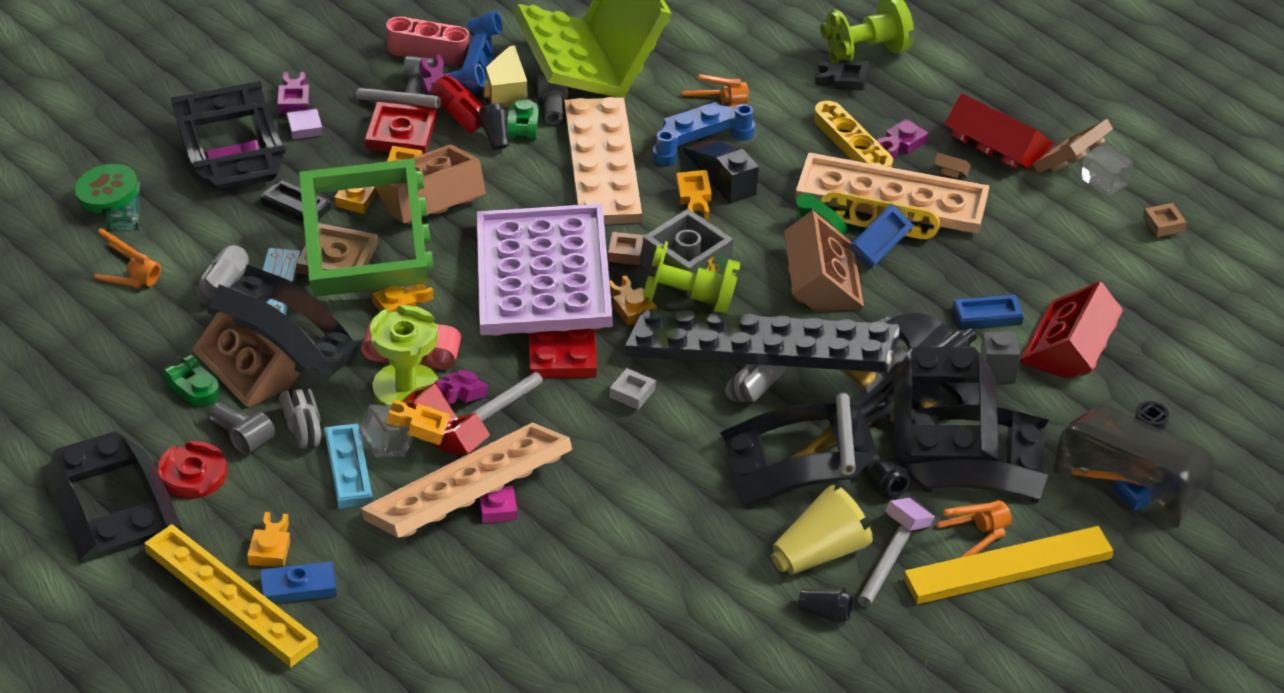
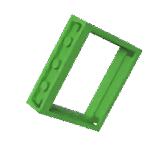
[299,158,434,297]

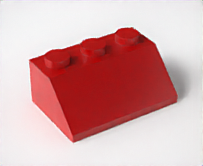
[944,93,1055,169]
[1020,281,1123,379]

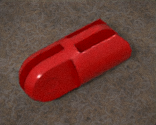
[432,76,483,134]

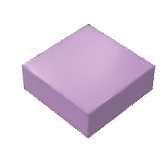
[287,109,323,140]
[885,498,935,531]

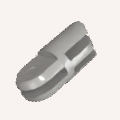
[196,245,249,305]
[725,364,786,402]
[279,389,321,449]

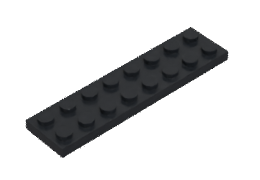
[625,309,899,373]

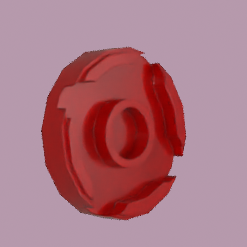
[157,441,228,499]

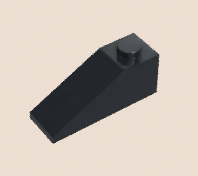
[683,138,759,204]

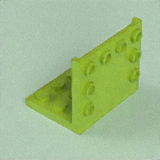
[513,0,672,98]

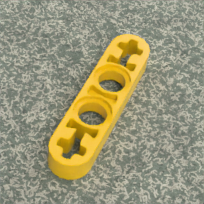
[814,101,893,168]
[820,191,940,239]

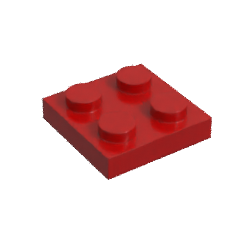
[365,102,437,154]
[529,328,597,378]

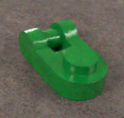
[508,98,539,140]
[796,193,847,235]
[161,354,220,407]

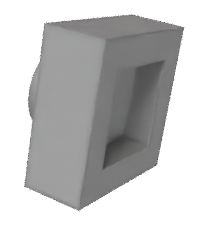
[609,368,656,410]

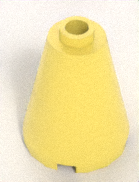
[771,485,873,575]

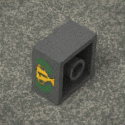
[642,209,734,297]

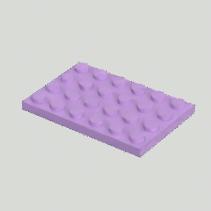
[477,204,613,336]

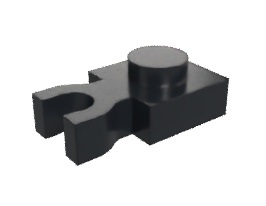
[814,60,870,90]

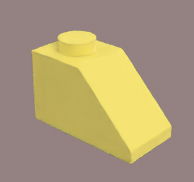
[482,46,527,108]

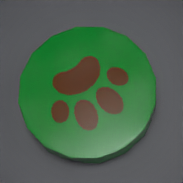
[75,164,138,213]

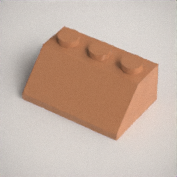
[374,144,486,224]
[784,210,864,311]
[192,311,300,407]

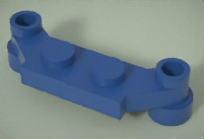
[449,11,503,94]
[652,102,755,167]

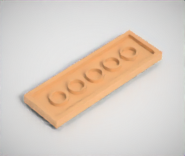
[564,97,642,225]
[795,153,989,234]
[360,423,572,538]

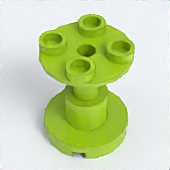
[820,0,914,65]
[643,241,741,314]
[370,305,438,408]

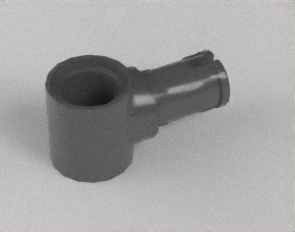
[403,56,435,94]
[538,74,568,125]
[209,402,275,455]

